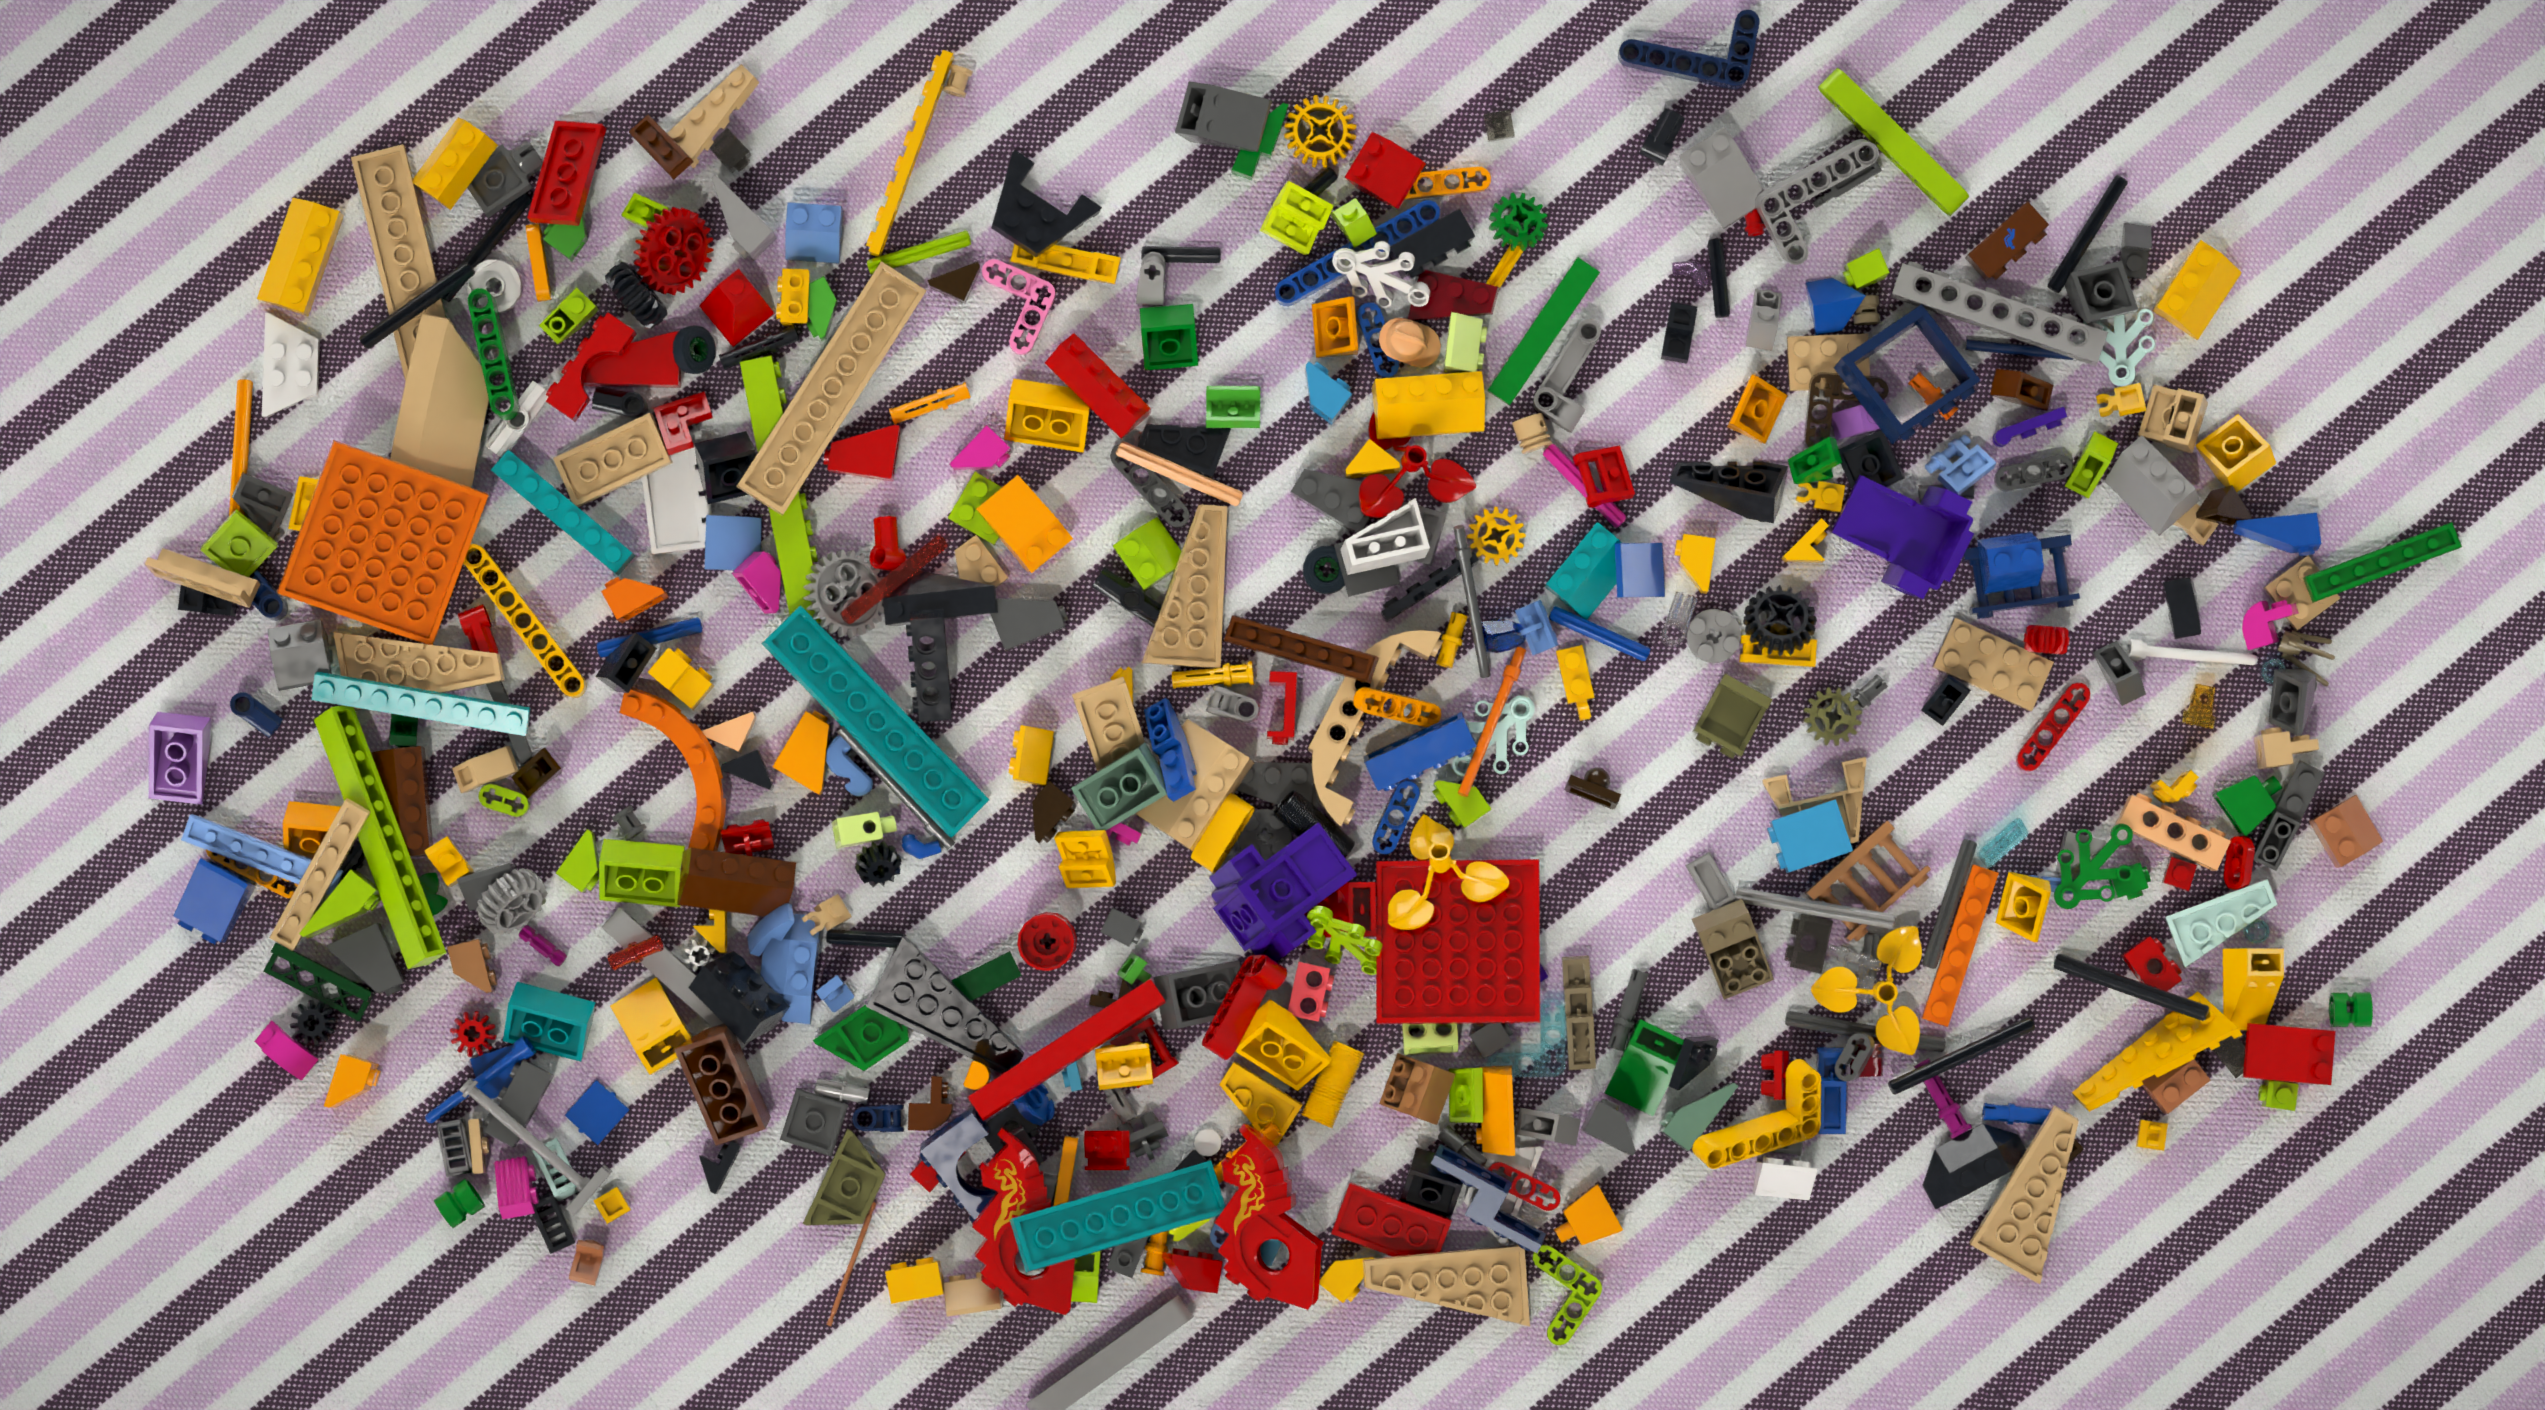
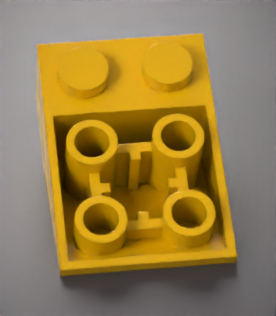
[2222,948,2284,1030]
[610,977,693,1075]

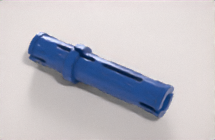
[1982,1103,2066,1125]

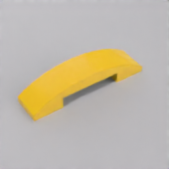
[1010,244,1121,284]

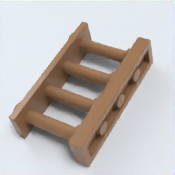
[1805,821,1931,942]

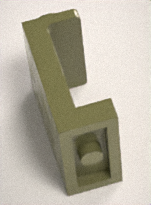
[1692,674,1773,759]

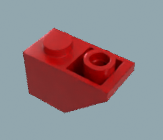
[1162,1248,1223,1294]

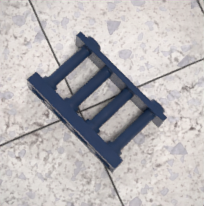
[1962,534,2080,619]

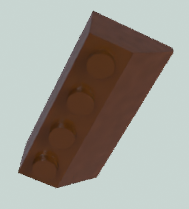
[371,746,433,858]
[677,848,796,917]
[674,1023,771,1146]

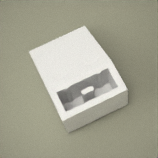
[1753,1157,1817,1200]

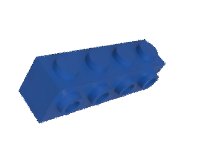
[1363,712,1477,791]

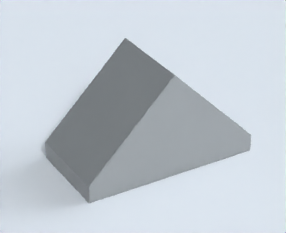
[2056,831,2106,874]

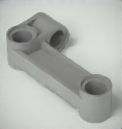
[1533,319,1601,433]

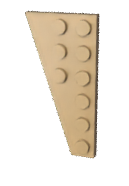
[1141,504,1227,668]
[333,632,504,711]
[1363,1245,1530,1327]

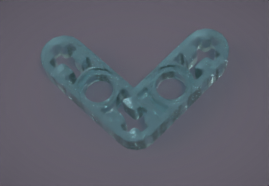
[1486,998,1566,1077]

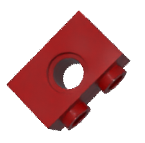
[2121,936,2182,991]

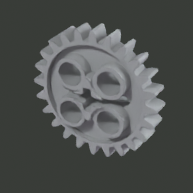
[804,549,886,638]

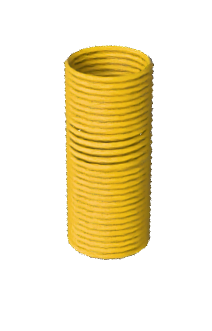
[1301,1041,1364,1128]

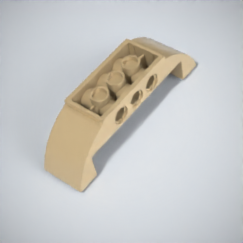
[1308,630,1443,828]

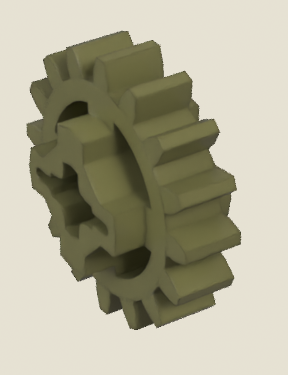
[1803,687,1862,746]

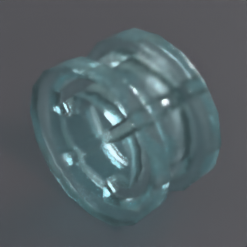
[2260,659,2286,684]
[2243,919,2270,944]

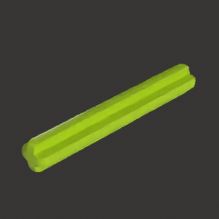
[867,231,971,275]

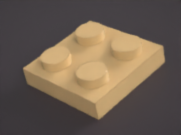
[2264,555,2340,631]

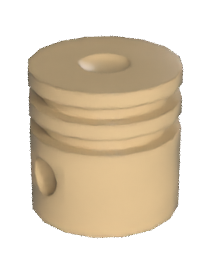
[1512,413,1552,454]

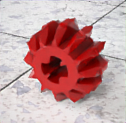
[2024,625,2070,655]
[450,1011,497,1057]

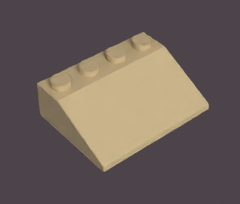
[1135,719,1254,852]

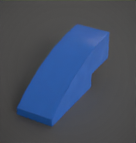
[1817,1047,1846,1134]

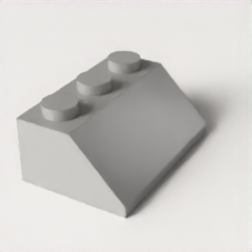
[2105,435,2200,536]

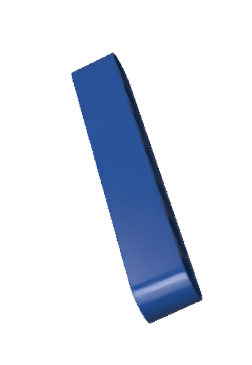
[1275,200,1440,307]

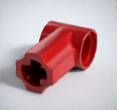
[870,516,906,572]
[458,604,499,654]

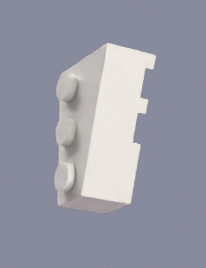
[1341,498,1430,575]

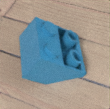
[1305,362,1352,425]

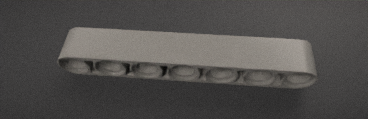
[602,907,750,1049]
[1026,1295,1194,1410]

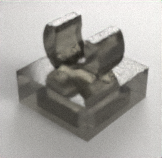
[1483,110,1515,142]

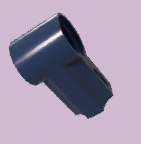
[230,692,284,738]

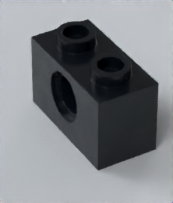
[985,1104,1041,1154]

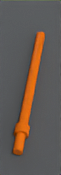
[1458,646,1526,797]

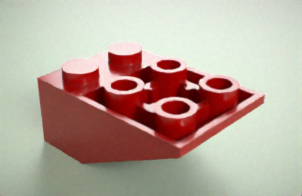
[1304,882,1376,938]

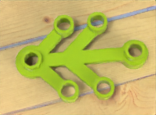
[1307,906,1383,975]

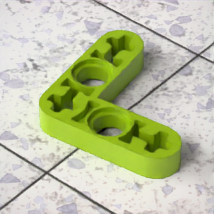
[1532,1245,1602,1345]

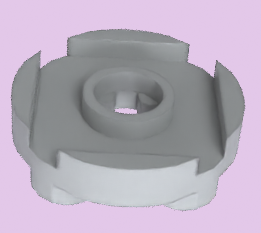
[1686,609,1741,663]

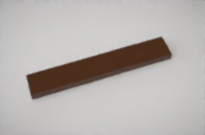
[1224,615,1379,683]

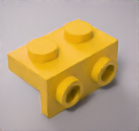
[776,268,810,326]
[2150,770,2199,804]
[1095,1042,1153,1090]

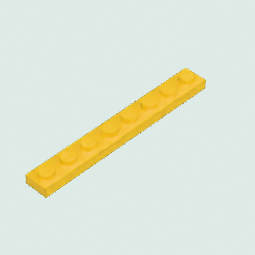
[866,50,954,257]

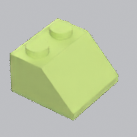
[1443,312,1487,373]

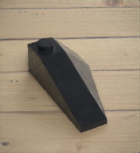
[1670,461,1788,523]
[883,569,998,626]

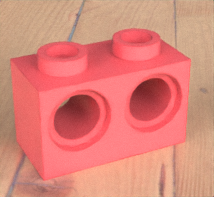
[1288,962,1334,1022]

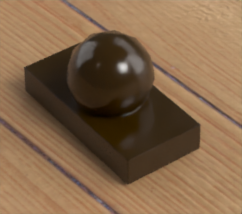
[1564,767,1621,810]

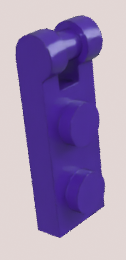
[1992,407,2068,448]

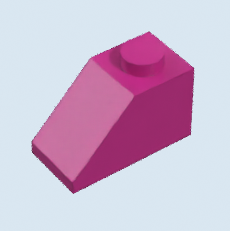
[949,425,1011,470]
[732,551,781,614]

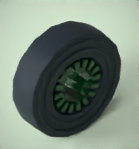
[673,325,716,374]
[1303,546,1345,594]

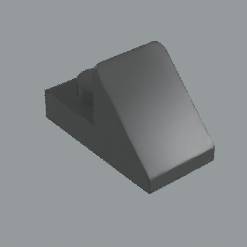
[2120,223,2152,280]

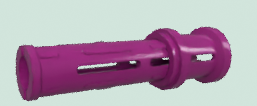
[1914,1058,1972,1139]

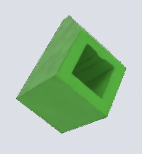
[543,212,588,261]
[806,276,838,341]

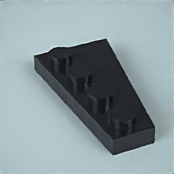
[1381,551,1479,622]

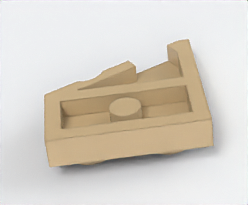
[954,535,1009,588]

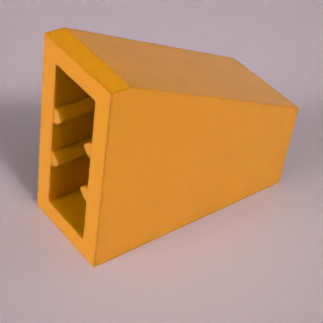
[772,710,831,796]

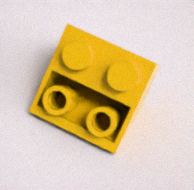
[1008,725,1054,786]

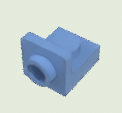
[815,975,854,1012]

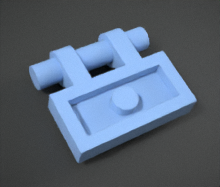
[1925,435,1996,495]

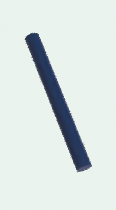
[1965,339,2073,360]

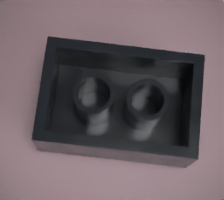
[688,951,790,1044]

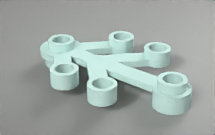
[2083,309,2156,387]
[1452,695,1535,776]

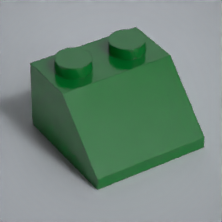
[1139,304,1198,370]

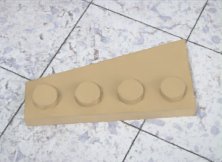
[667,64,759,169]

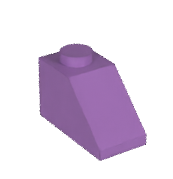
[1831,400,1886,440]

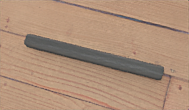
[1785,1011,1946,1052]

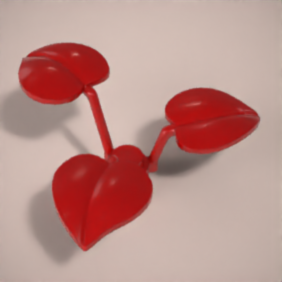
[1358,412,1476,518]

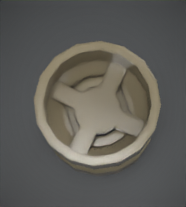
[1853,295,1881,326]

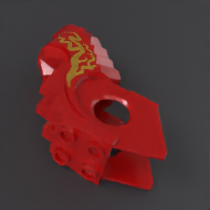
[1214,1123,1324,1310]
[972,1128,1075,1315]

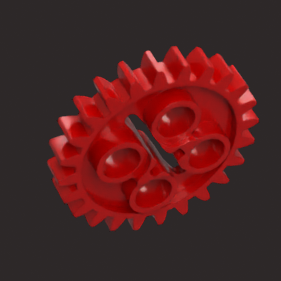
[634,207,714,295]

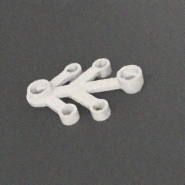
[1332,241,1430,308]

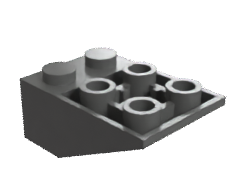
[1175,81,1272,152]

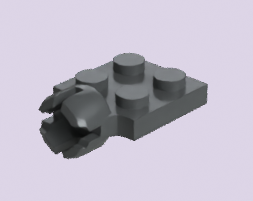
[467,141,543,218]

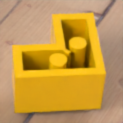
[648,647,714,711]
[885,1257,944,1304]

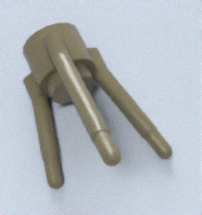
[2277,630,2335,686]

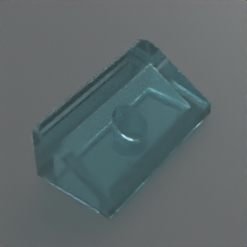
[1976,818,2028,868]

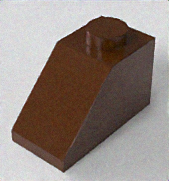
[1990,369,2054,411]

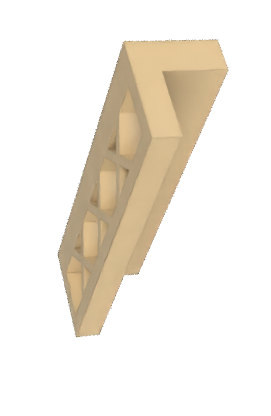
[145,548,260,608]

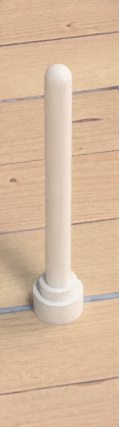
[2127,639,2258,665]

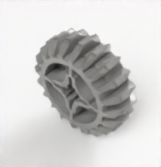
[476,868,548,935]

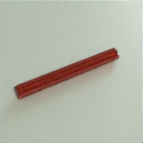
[840,535,948,625]

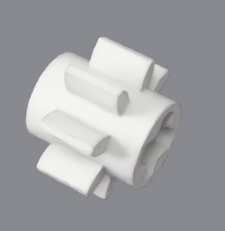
[684,940,717,972]

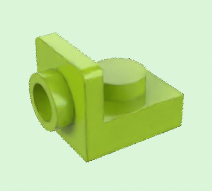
[2258,1080,2299,1111]

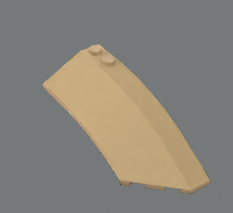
[390,314,494,488]

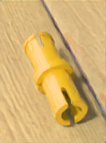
[1436,612,1468,669]

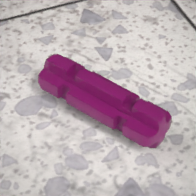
[518,925,567,966]

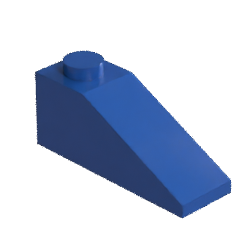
[2233,513,2322,556]

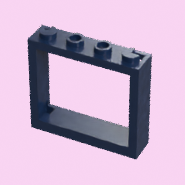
[1834,304,1981,445]

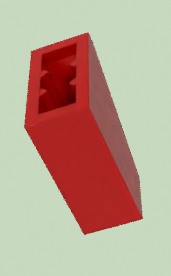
[823,425,901,481]

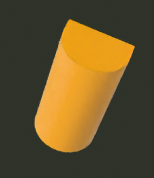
[963,1061,991,1090]

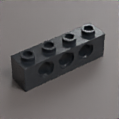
[906,609,952,722]

